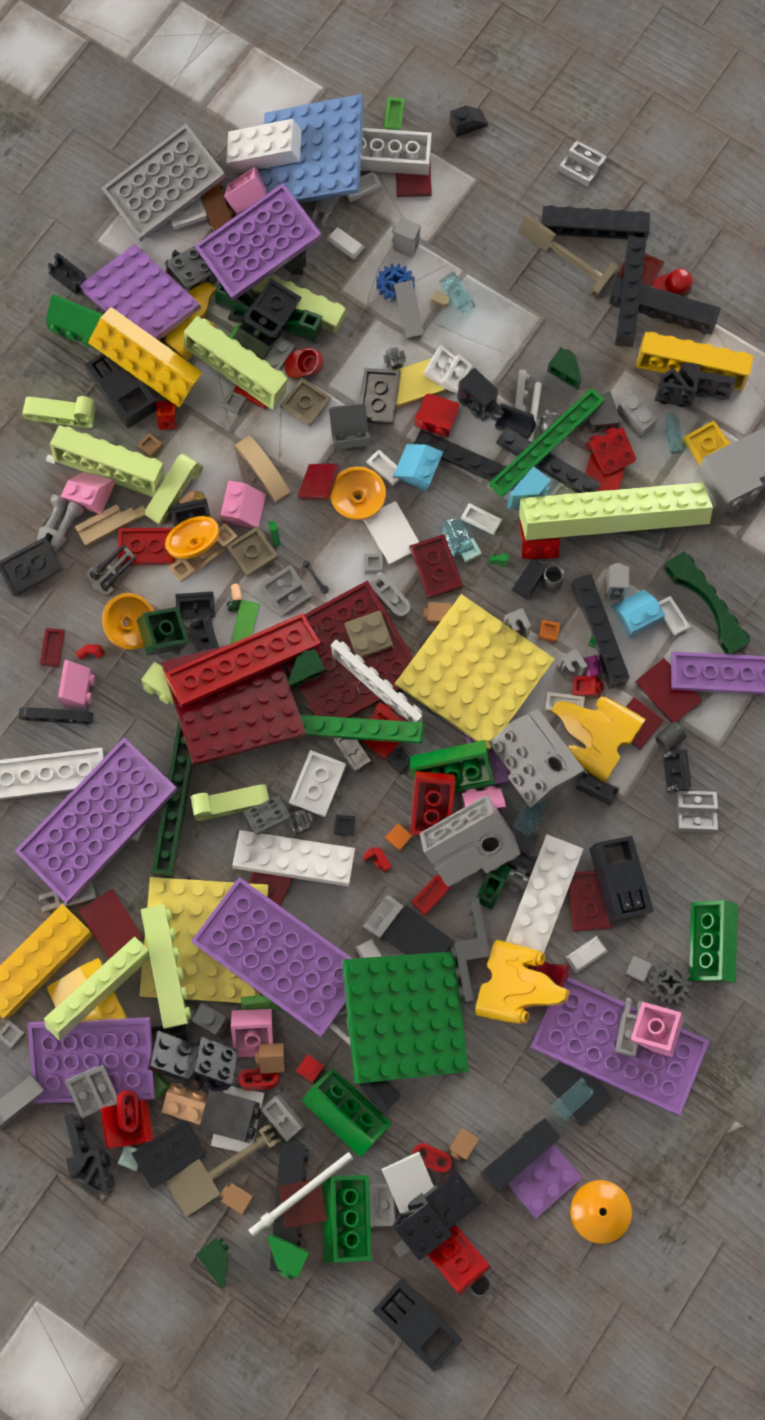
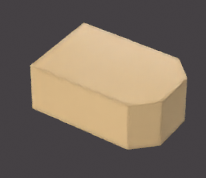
[431,291,450,308]

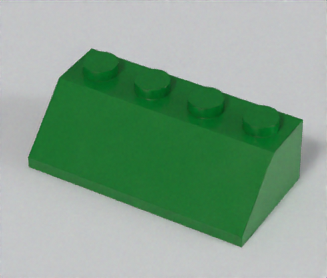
[46,294,104,348]
[410,740,495,793]
[689,900,738,984]
[301,1068,392,1157]
[321,1175,372,1263]
[268,1234,310,1280]

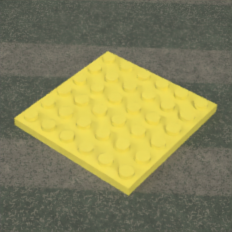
[395,594,555,750]
[139,877,268,1003]

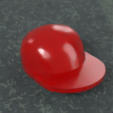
[653,268,693,296]
[285,348,324,378]

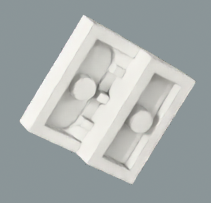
[423,345,472,393]

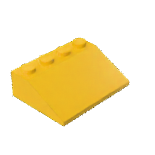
[47,958,128,1020]

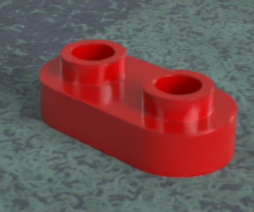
[238,1068,279,1091]
[116,1090,139,1132]
[412,1143,452,1173]

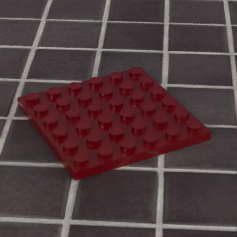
[284,580,413,718]
[161,645,306,766]

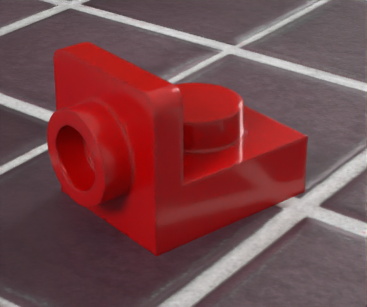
[156,401,177,430]
[573,675,604,699]
[363,846,392,873]

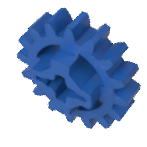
[376,263,415,302]

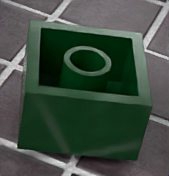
[136,607,189,656]

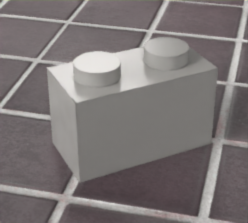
[391,217,421,258]
[617,393,657,439]
[605,563,629,600]

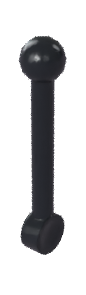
[303,560,329,593]

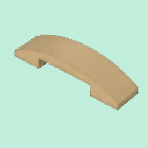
[234,435,291,503]
[168,523,238,582]

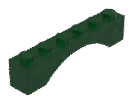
[215,283,323,342]
[663,551,750,655]

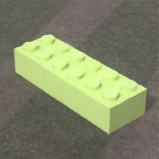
[184,316,288,410]
[50,425,165,497]

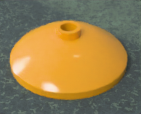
[330,466,386,520]
[165,516,220,559]
[102,593,154,650]
[570,1180,632,1244]

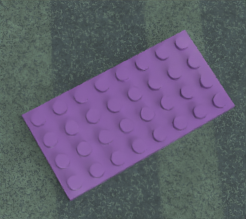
[15,737,178,905]
[191,877,353,1037]
[530,977,709,1116]

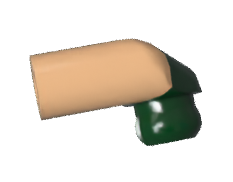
[227,584,242,612]

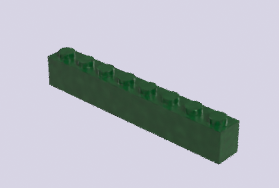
[152,720,193,879]

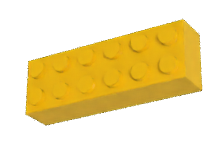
[88,307,203,408]
[636,332,754,391]
[0,904,94,1021]

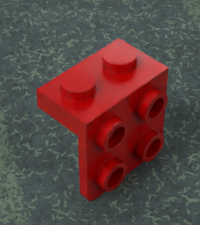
[414,393,460,437]
[585,426,636,475]
[519,520,560,559]
[359,702,408,759]
[100,1099,153,1149]

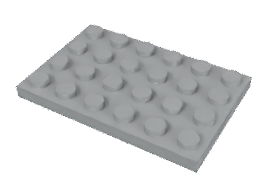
[101,124,226,241]

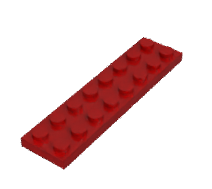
[165,613,321,707]

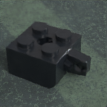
[457,368,504,422]

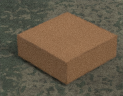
[137,433,163,458]

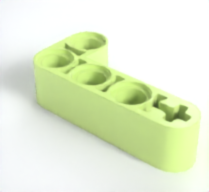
[22,396,96,428]
[145,453,204,525]
[190,784,269,821]

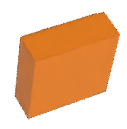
[538,619,561,643]
[385,824,412,851]

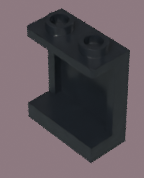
[199,1090,261,1143]

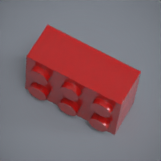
[410,771,455,835]

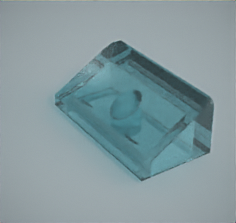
[665,412,684,454]
[440,519,474,556]

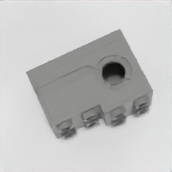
[697,427,765,514]
[489,709,584,808]
[420,794,520,887]

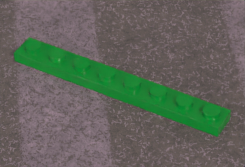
[488,388,605,498]
[300,715,424,744]

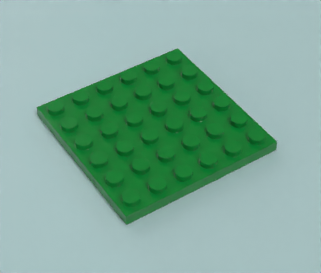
[342,951,469,1084]

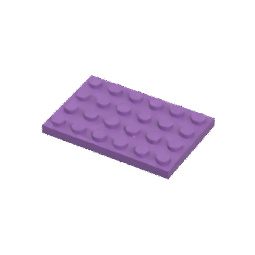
[195,183,323,301]
[79,244,201,341]
[28,1017,156,1104]

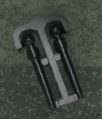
[86,544,137,595]

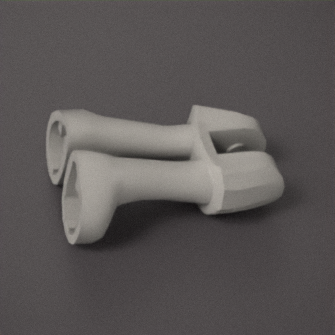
[37,494,84,553]

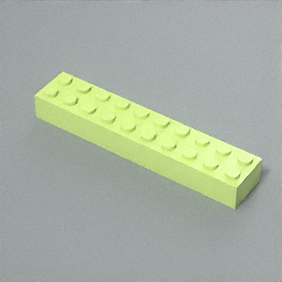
[519,482,713,540]

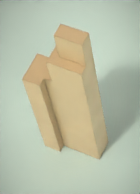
[75,504,145,548]

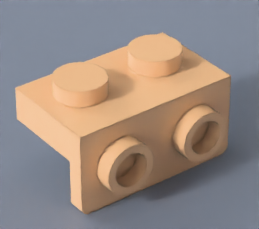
[162,1083,209,1125]

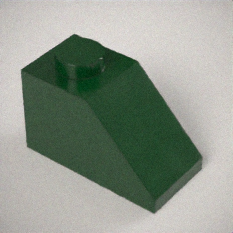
[547,347,581,390]
[288,649,326,690]
[476,864,511,910]
[196,1238,230,1288]

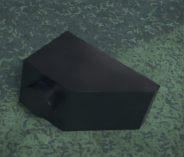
[449,105,488,137]

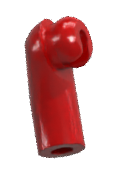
[75,644,105,660]

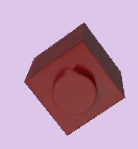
[296,1054,325,1084]

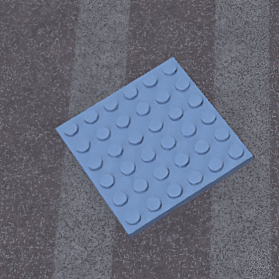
[260,94,364,203]

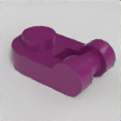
[584,655,601,676]

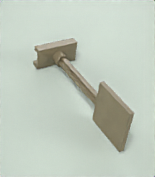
[518,213,618,300]
[165,1124,284,1217]

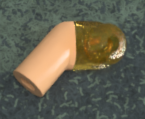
[178,491,206,504]

